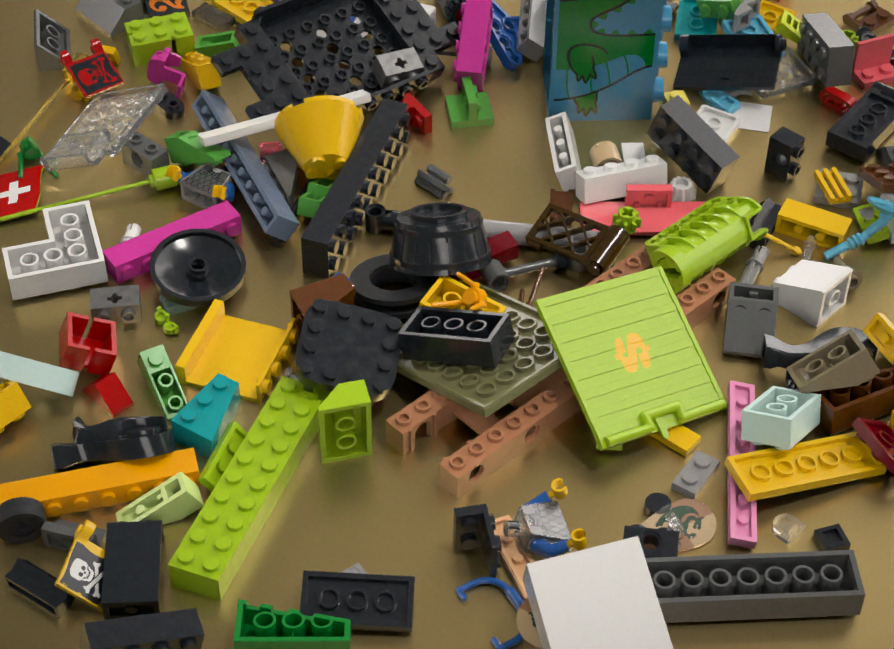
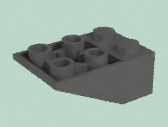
[723,282,779,358]

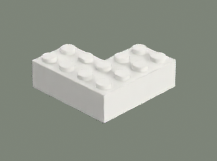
[2,200,108,301]

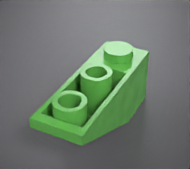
[164,130,231,166]
[137,344,188,421]

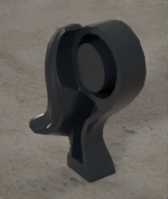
[761,327,878,391]
[50,416,176,471]

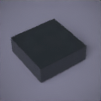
[813,524,851,551]

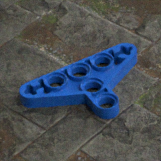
[490,0,522,71]

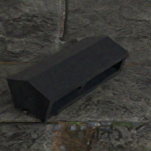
[748,197,782,250]
[4,558,75,618]

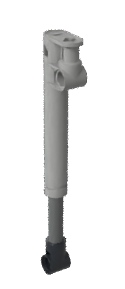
[365,203,614,272]

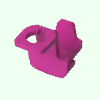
[147,47,186,100]

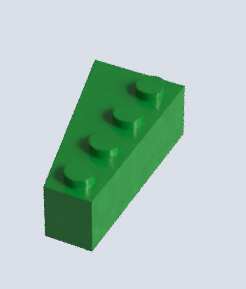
[233,599,352,649]

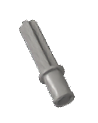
[738,245,769,284]

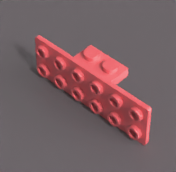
[579,184,705,236]

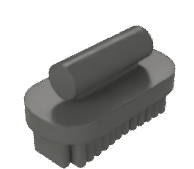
[414,164,455,199]

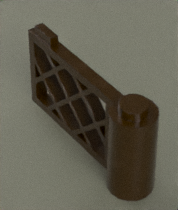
[525,203,630,276]

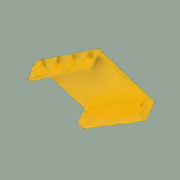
[175,299,300,404]

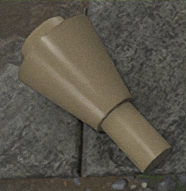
[833,256,863,291]

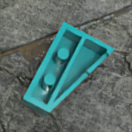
[171,373,241,459]

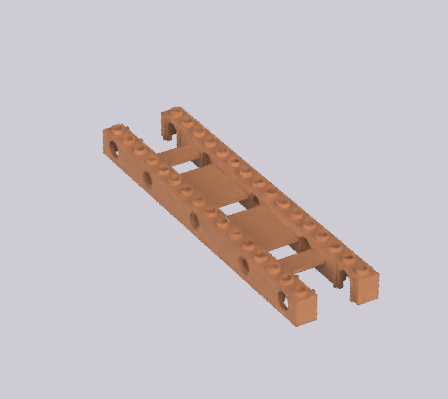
[386,245,736,499]

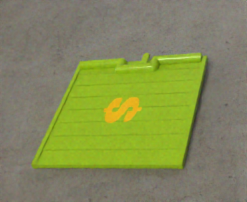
[533,266,727,451]

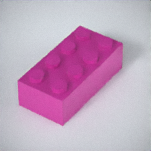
[453,0,493,92]

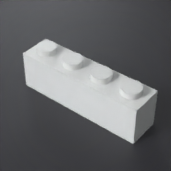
[545,112,582,192]
[575,155,667,204]

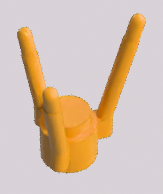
[431,272,487,311]

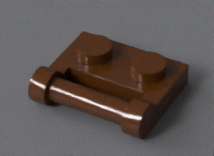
[842,0,894,35]

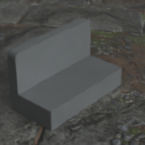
[41,519,106,552]

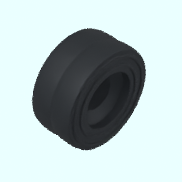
[0,497,46,544]

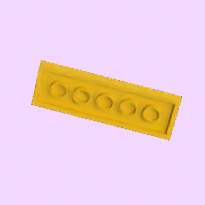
[724,432,887,502]

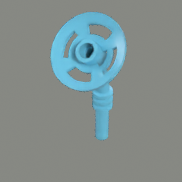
[823,196,894,261]

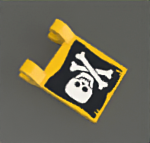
[54,519,105,612]

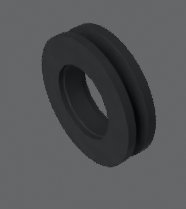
[350,254,440,319]

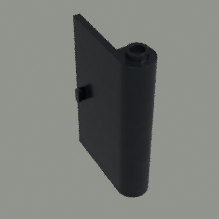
[673,34,787,90]

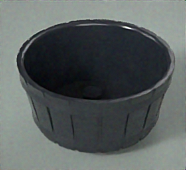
[389,202,492,276]

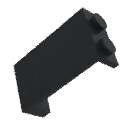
[101,520,165,620]

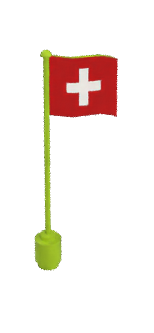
[0,164,180,222]

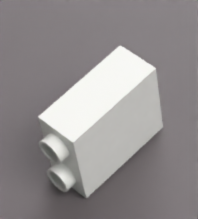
[523,536,673,649]

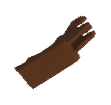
[549,189,573,227]

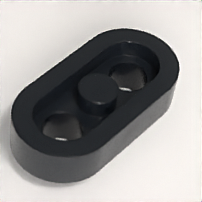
[151,89,185,120]

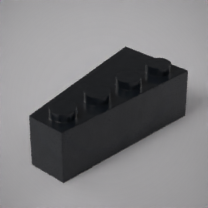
[79,608,205,649]

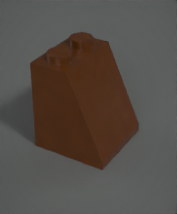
[290,273,357,337]

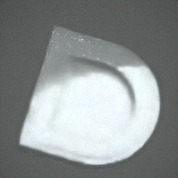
[772,514,806,545]

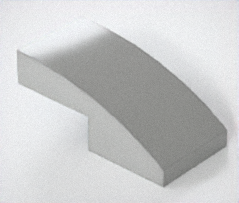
[732,0,761,33]

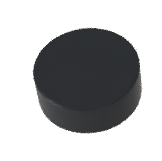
[644,493,672,517]

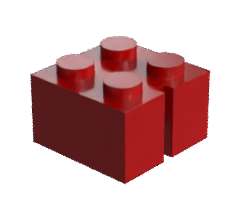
[59,312,117,376]

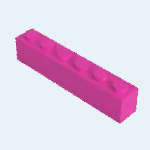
[102,200,242,284]

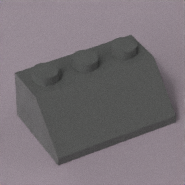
[76,0,144,37]

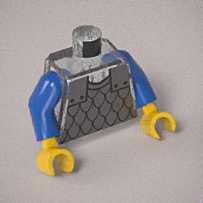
[503,478,588,559]

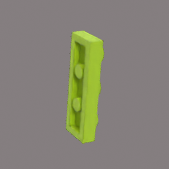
[197,421,247,493]

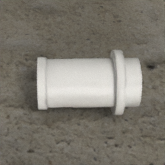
[120,223,141,243]

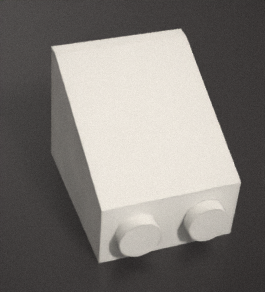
[771,259,853,328]

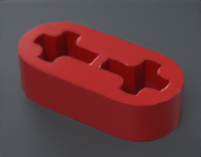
[819,86,857,116]

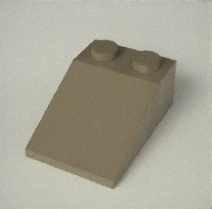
[786,329,880,393]

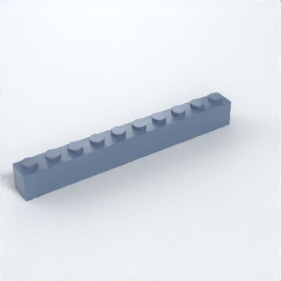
[191,90,300,242]

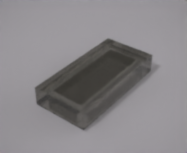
[192,2,235,32]

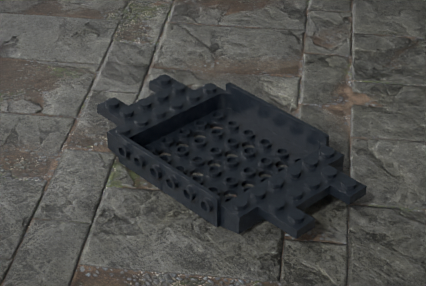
[210,0,460,119]

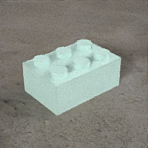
[741,386,821,450]

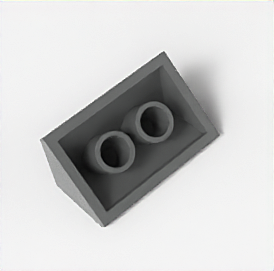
[33,9,71,72]

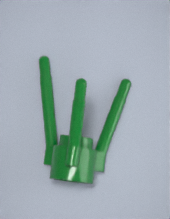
[17,136,59,179]

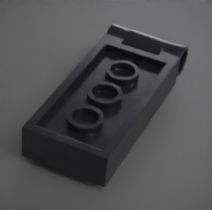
[825,81,894,162]

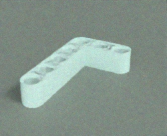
[0,351,80,397]

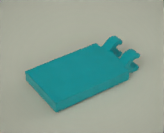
[674,0,718,41]

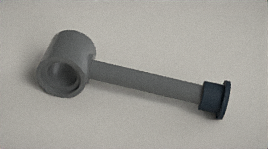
[479,254,570,292]

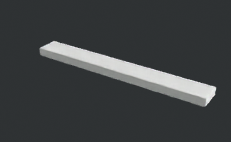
[197,90,371,147]

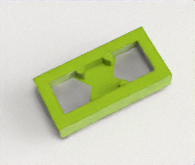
[853,203,890,245]

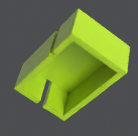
[124,12,195,67]

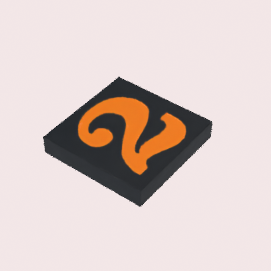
[144,0,190,18]

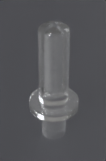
[803,235,817,261]

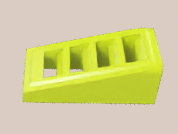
[774,10,801,44]

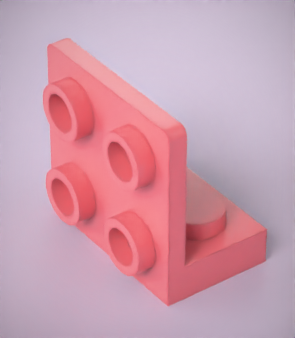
[851,34,894,90]

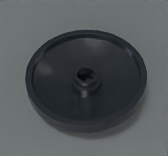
[150,229,246,307]

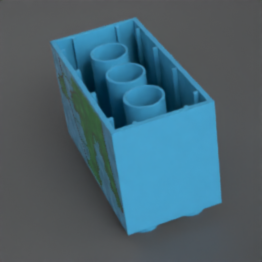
[542,0,672,121]

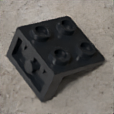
[453,504,502,578]

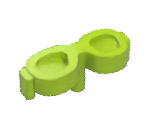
[155,306,179,335]

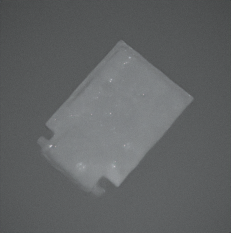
[40,83,168,171]

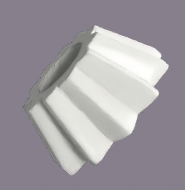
[669,176,697,202]

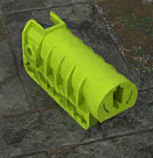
[645,197,768,294]

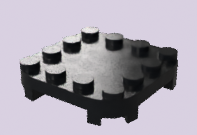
[292,299,402,406]

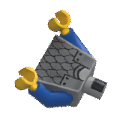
[165,164,235,209]

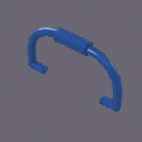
[455,577,523,649]

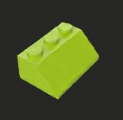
[318,379,373,464]

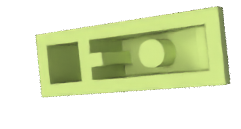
[115,471,204,524]

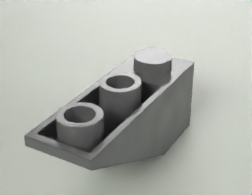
[264,150,299,209]

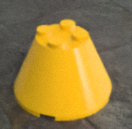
[274,95,364,180]

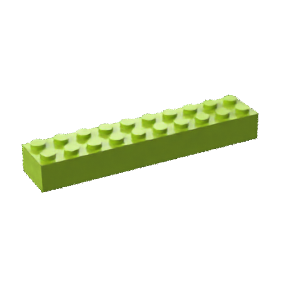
[168,376,329,601]

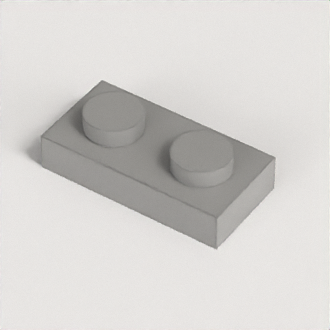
[671,450,720,500]

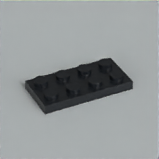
[300,570,415,633]

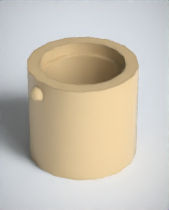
[589,141,622,167]

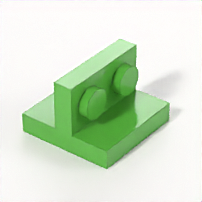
[445,76,494,129]

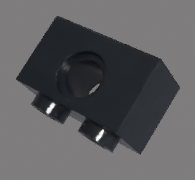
[764,126,805,182]
[623,524,679,558]

